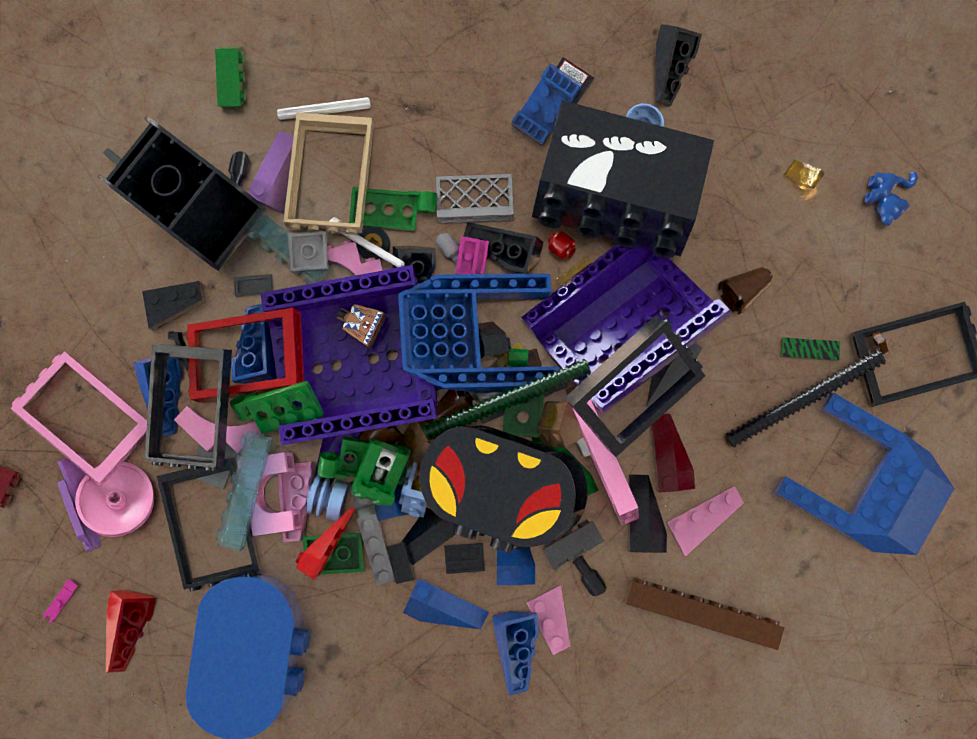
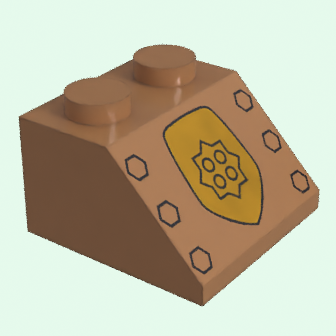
[538,401,584,448]
[397,421,439,471]

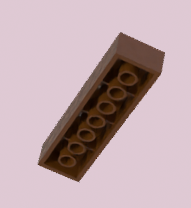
[623,577,785,650]

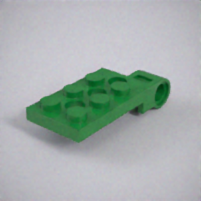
[349,187,437,231]
[503,348,544,438]
[229,381,324,434]
[317,436,411,485]

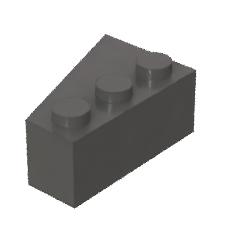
[542,519,604,570]

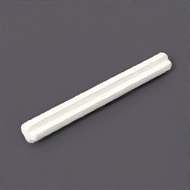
[277,97,371,120]

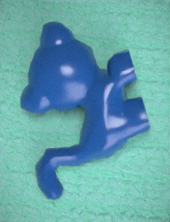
[865,171,918,226]

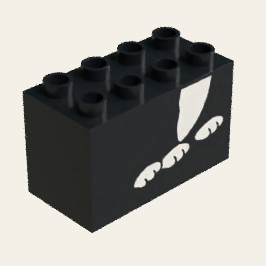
[532,100,714,258]

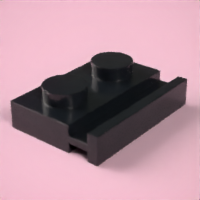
[444,543,485,574]

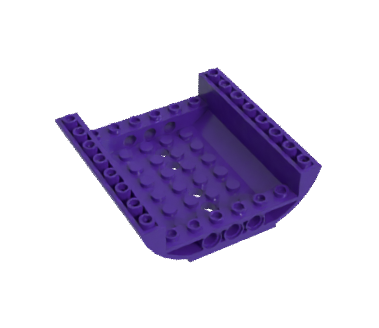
[521,244,731,414]
[260,265,438,446]

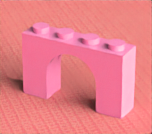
[243,452,303,536]

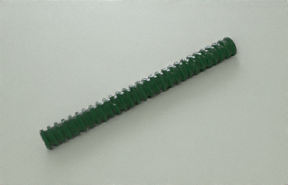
[422,359,592,441]

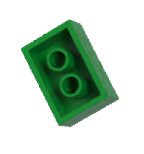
[303,533,365,576]

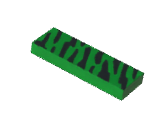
[781,337,840,361]

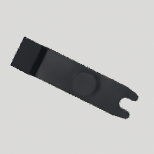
[167,331,189,371]

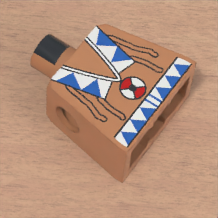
[337,305,387,349]

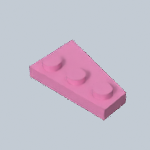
[526,585,570,655]

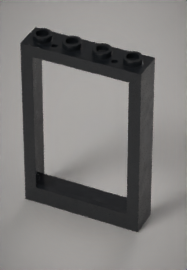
[850,302,977,407]
[565,316,706,457]
[144,344,232,471]
[156,457,262,592]

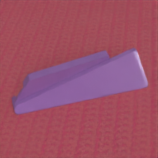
[57,455,101,552]

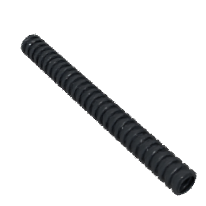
[726,349,886,448]

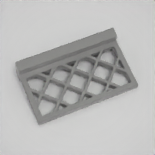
[436,174,514,224]

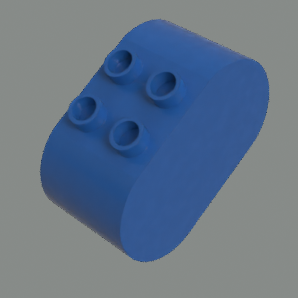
[186,574,310,739]

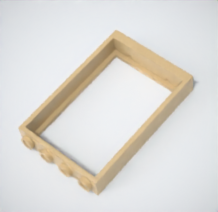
[283,113,374,235]

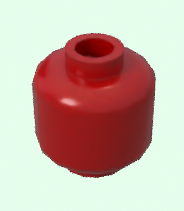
[548,231,577,260]

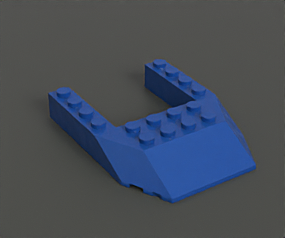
[398,274,558,393]
[773,393,955,555]

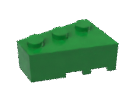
[215,46,246,107]

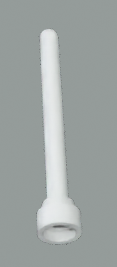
[329,217,405,268]

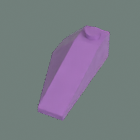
[248,130,294,214]

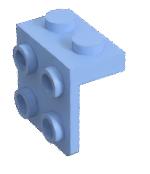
[399,462,427,517]

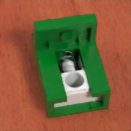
[351,438,409,506]

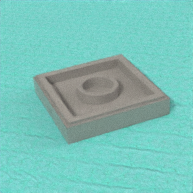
[288,231,329,272]

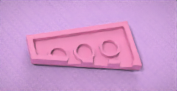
[278,462,315,542]
[666,486,744,557]

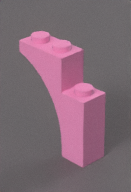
[328,240,383,275]
[174,406,264,454]

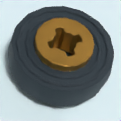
[356,227,390,260]

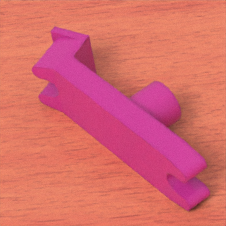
[43,579,78,623]

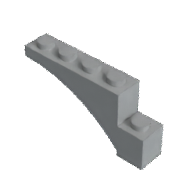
[350,481,395,586]

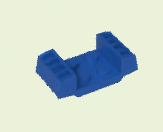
[511,64,583,145]

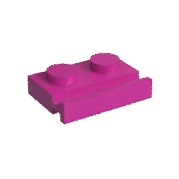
[455,236,489,274]

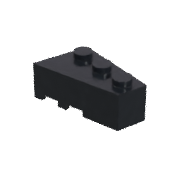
[142,281,206,331]
[478,321,511,361]

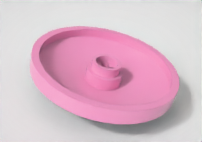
[75,462,154,537]

